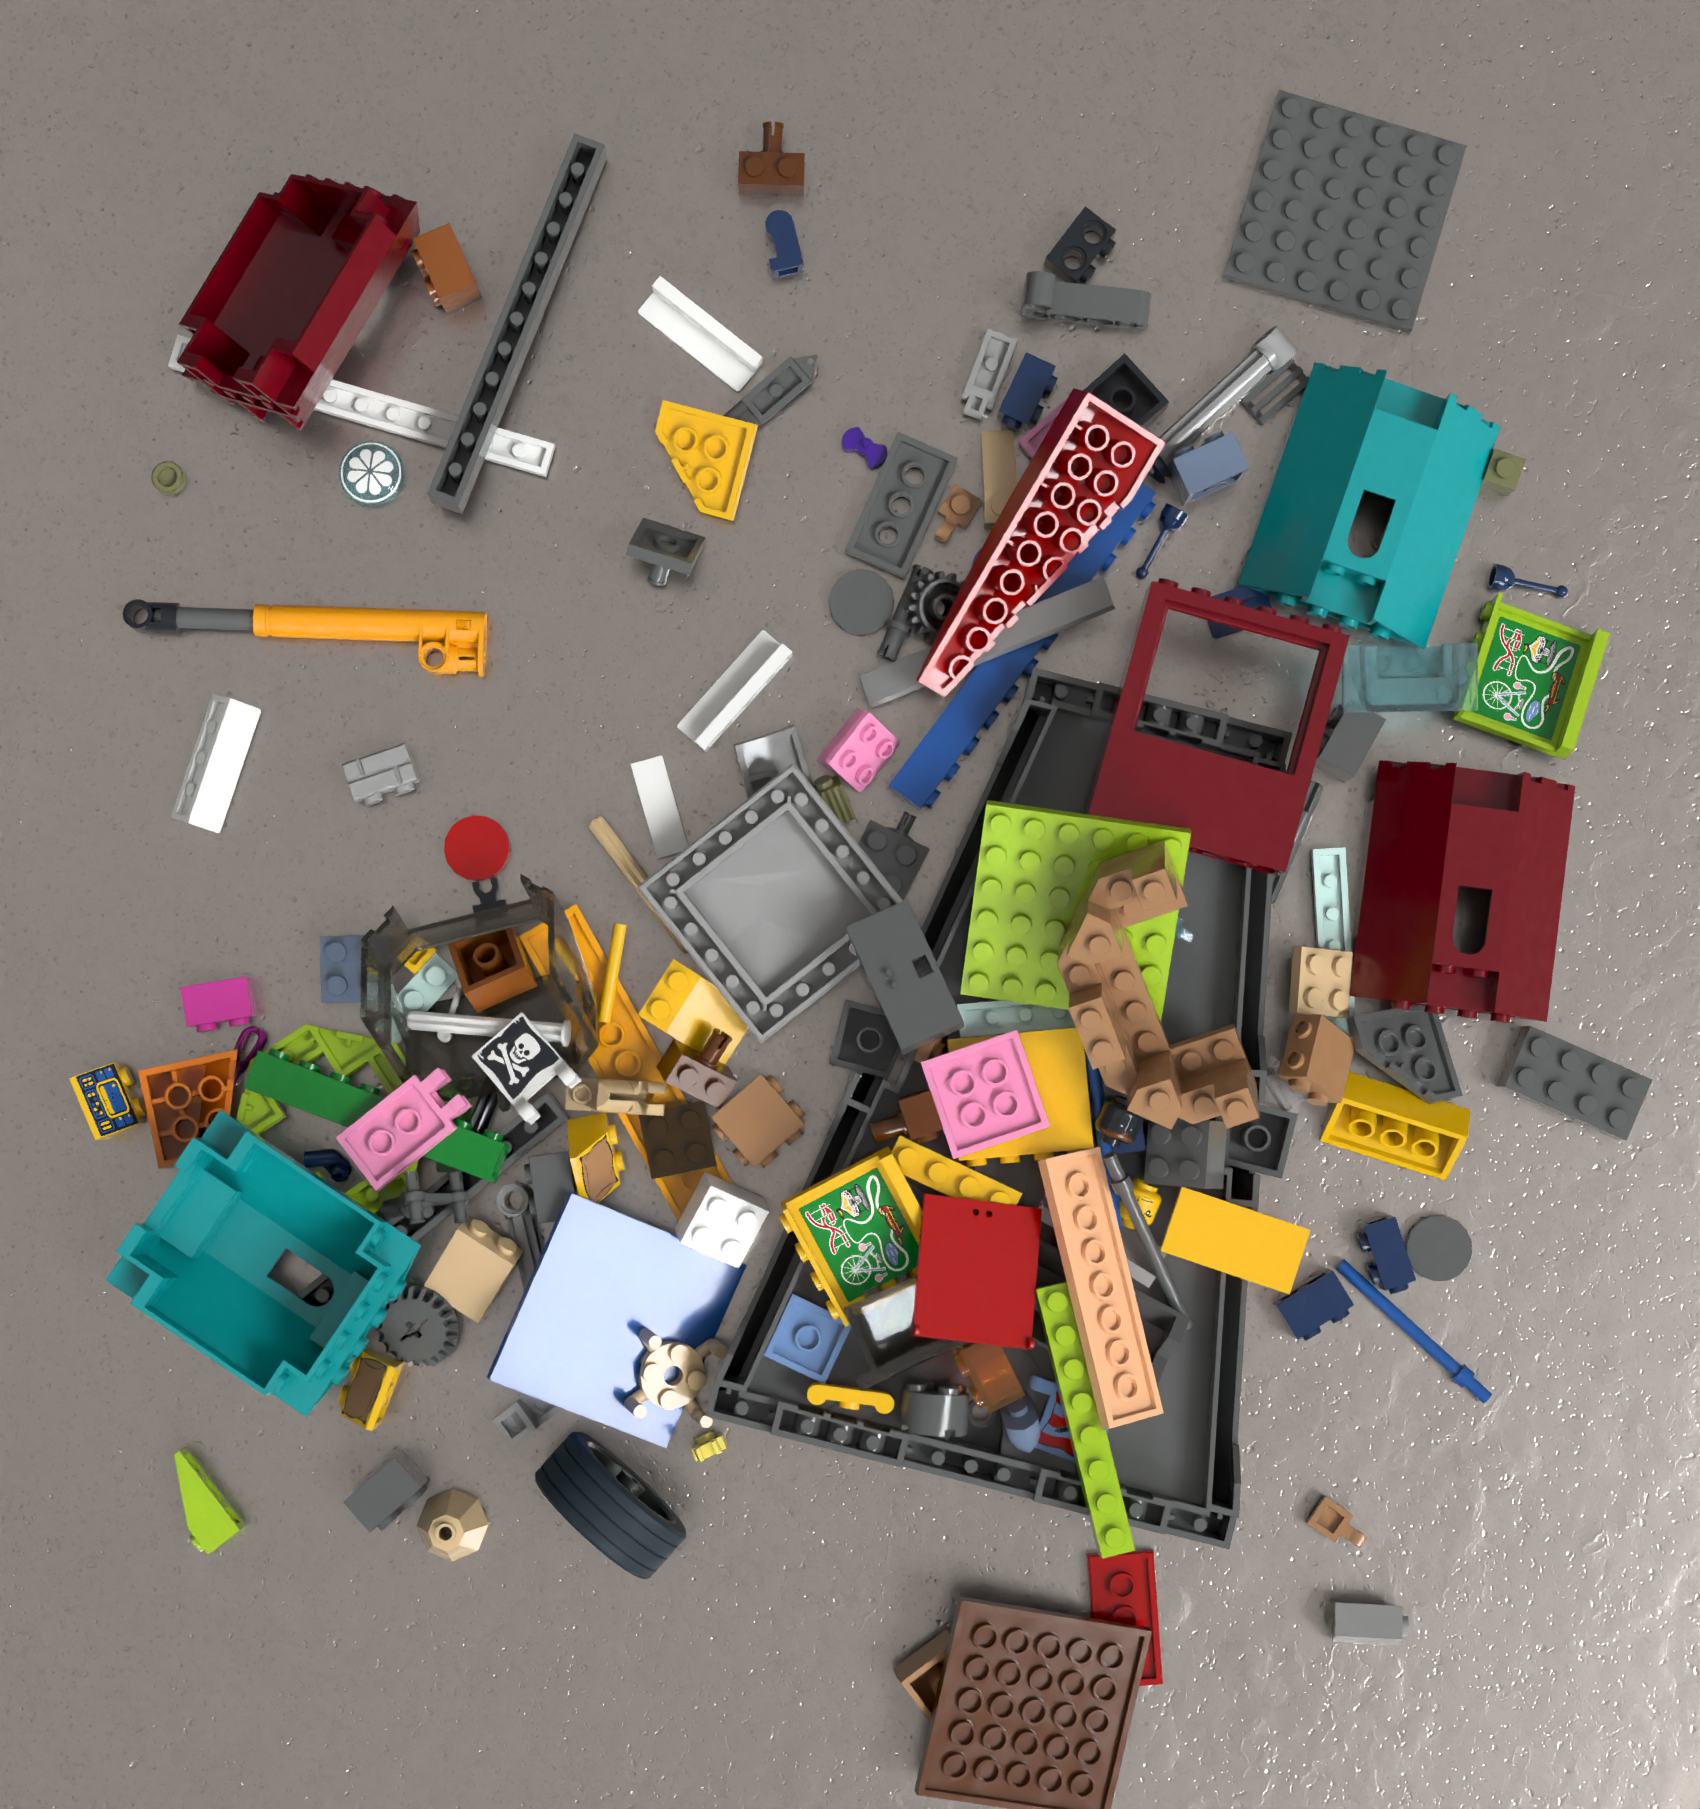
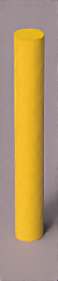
[597,923,627,1023]

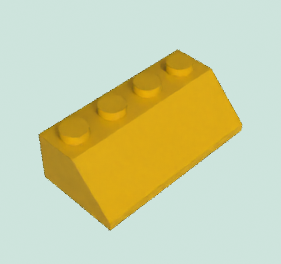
[1320,1071,1471,1181]

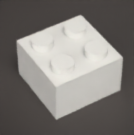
[675,1172,769,1269]

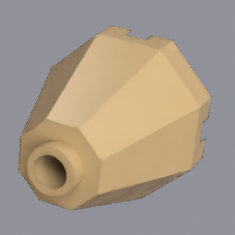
[416,1487,489,1561]

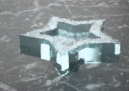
[1175,917,1194,942]

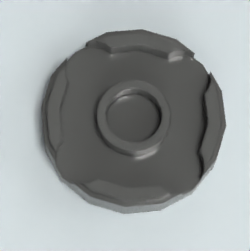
[829,569,894,636]
[1405,1215,1472,1281]

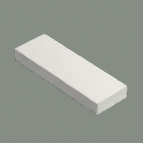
[631,755,688,859]

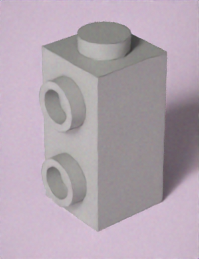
[1332,1602,1409,1646]

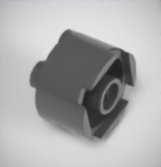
[899,1380,970,1437]

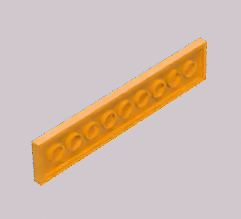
[519,904,734,1221]

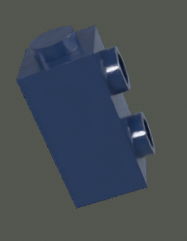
[997,352,1058,432]
[1357,1215,1416,1294]

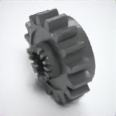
[904,571,965,642]

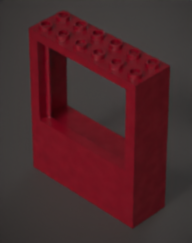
[1085,578,1350,876]

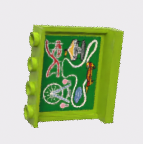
[1452,592,1610,760]

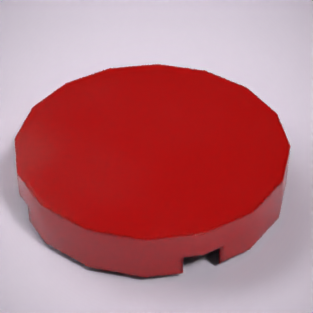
[444,815,510,881]

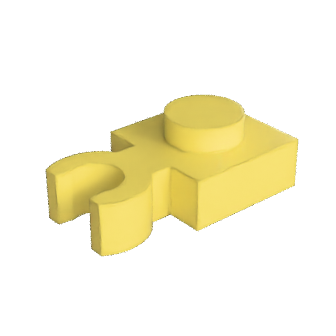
[691,1431,728,1462]

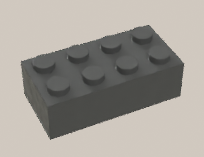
[1497,1026,1652,1141]

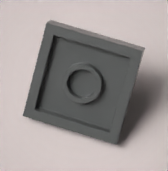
[626,518,705,586]

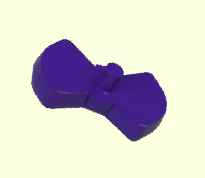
[841,427,888,469]

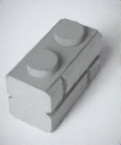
[342,742,420,806]

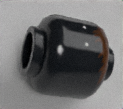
[1094,1095,1145,1148]

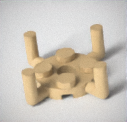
[624,1328,728,1428]

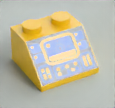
[69,1063,147,1140]

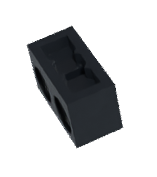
[1044,206,1116,284]

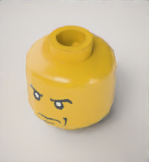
[1119,1177,1162,1230]

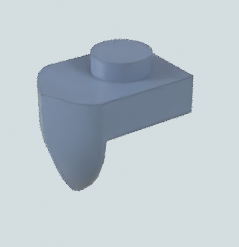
[999,1396,1041,1453]

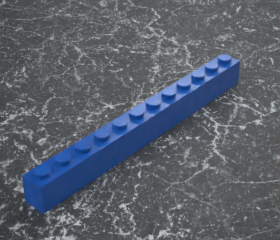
[888,483,1156,811]

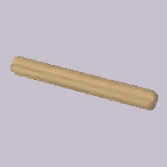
[588,816,688,953]

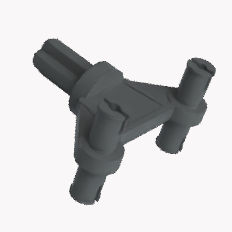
[380,1171,469,1224]

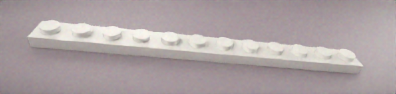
[168,335,555,477]

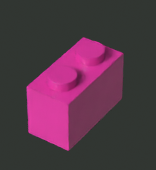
[180,977,258,1032]

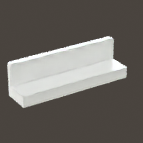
[638,276,763,393]
[677,630,793,753]
[170,693,261,833]

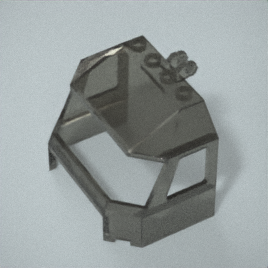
[360,874,598,1112]

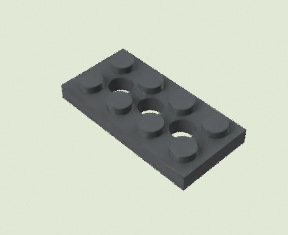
[845,432,958,579]

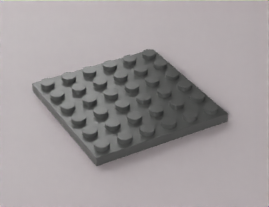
[1223,90,1467,334]

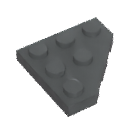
[1347,1005,1463,1104]

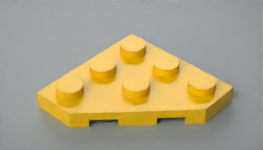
[655,400,758,521]

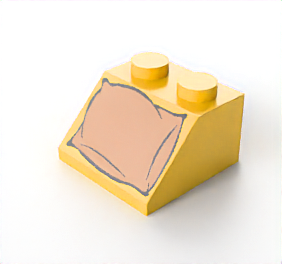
[567,1112,625,1203]
[337,1348,404,1431]

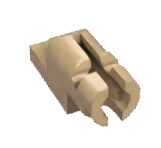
[565,1077,666,1116]

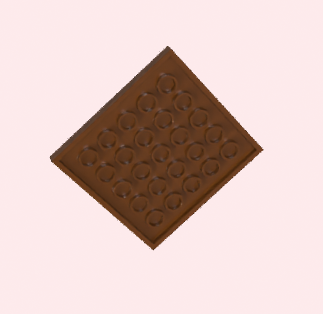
[914,1596,1152,1809]

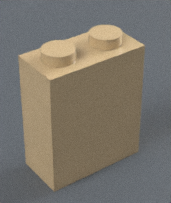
[424,1215,524,1323]

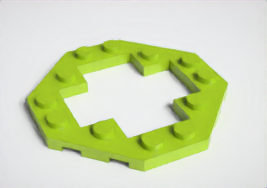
[236,1024,418,1214]

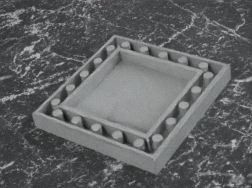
[637,763,918,1044]

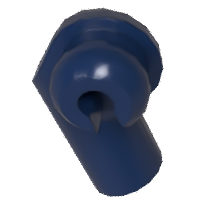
[304,1149,351,1182]

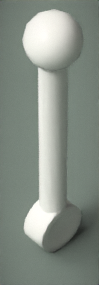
[437,977,463,1043]

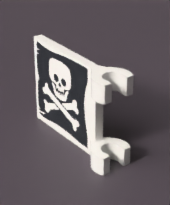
[472,1012,581,1125]

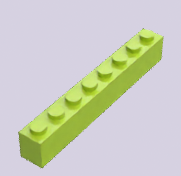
[1035,1281,1135,1559]

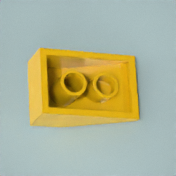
[638,959,748,1065]

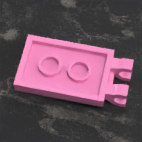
[336,1067,472,1191]

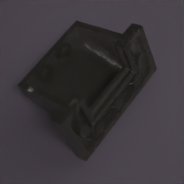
[844,1270,967,1391]

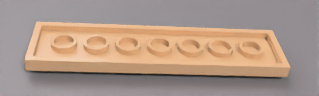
[1038,1147,1164,1430]

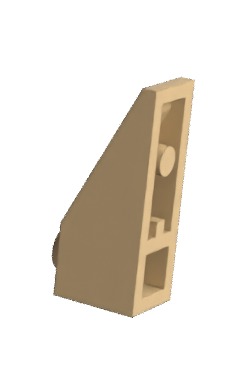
[981,430,1017,529]

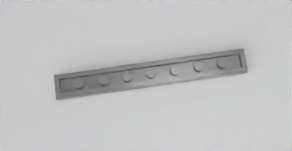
[860,576,1115,708]

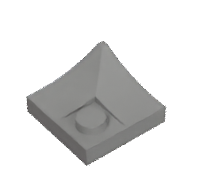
[733,725,813,798]

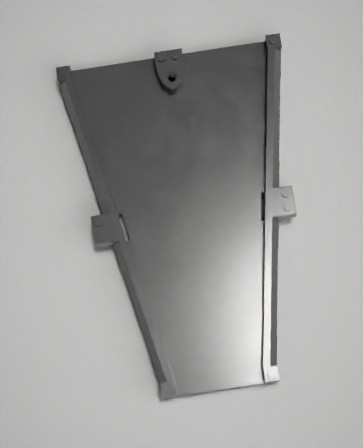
[705,667,1298,1549]

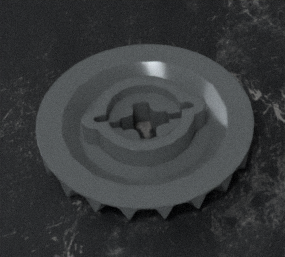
[375,1285,459,1369]

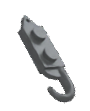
[723,355,818,427]

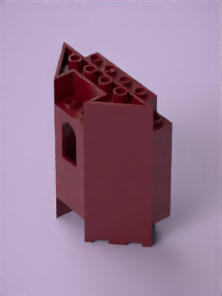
[177,174,420,432]
[1350,760,1575,1023]

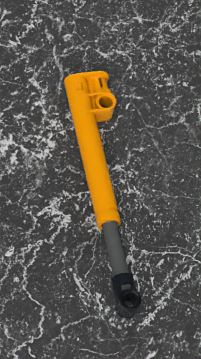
[122,599,487,677]

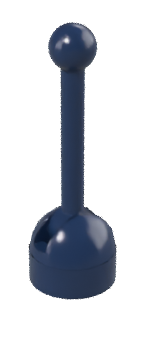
[1136,503,1189,579]
[1488,564,1568,598]

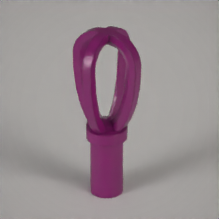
[233,1026,267,1088]

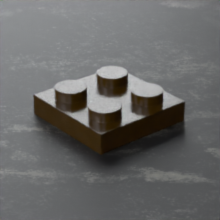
[639,1101,717,1179]

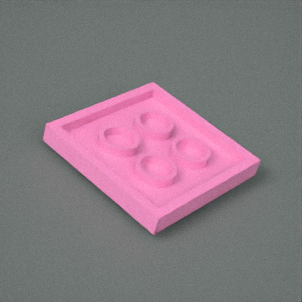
[921,1030,1050,1159]

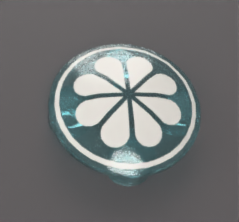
[338,440,404,506]

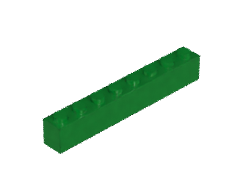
[244,1048,510,1184]

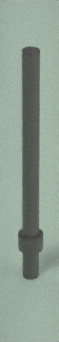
[1103,1152,1193,1330]

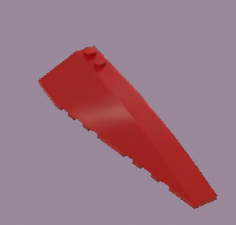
[916,388,1165,697]

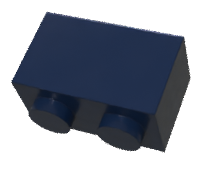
[1273,1269,1354,1341]

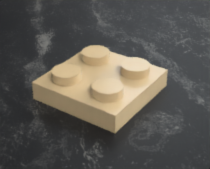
[1288,946,1353,1018]

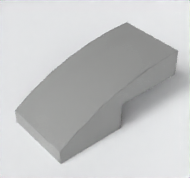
[492,1394,563,1447]

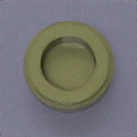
[151,461,186,495]

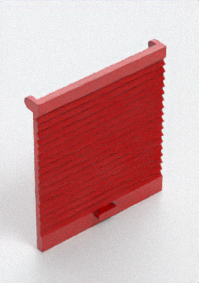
[911,1194,1042,1350]

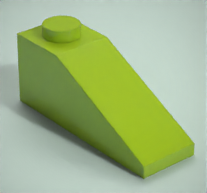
[174,1447,246,1555]

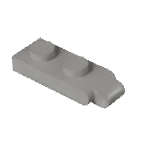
[961,328,1018,420]

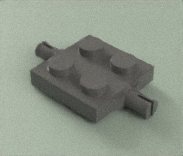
[858,811,930,901]

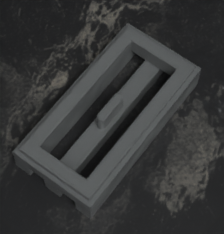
[1241,358,1309,425]

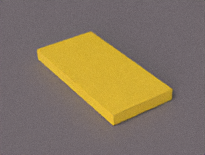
[1160,1187,1311,1295]

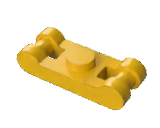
[807,1382,894,1414]

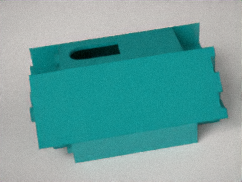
[1238,362,1501,649]
[106,1110,421,1417]

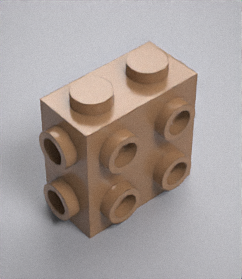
[1278,1014,1355,1106]
[711,1074,805,1168]

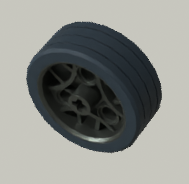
[535,1432,686,1579]

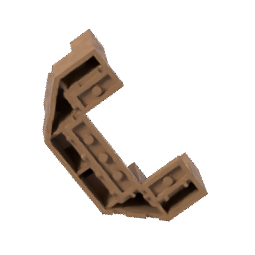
[1057,840,1259,1130]

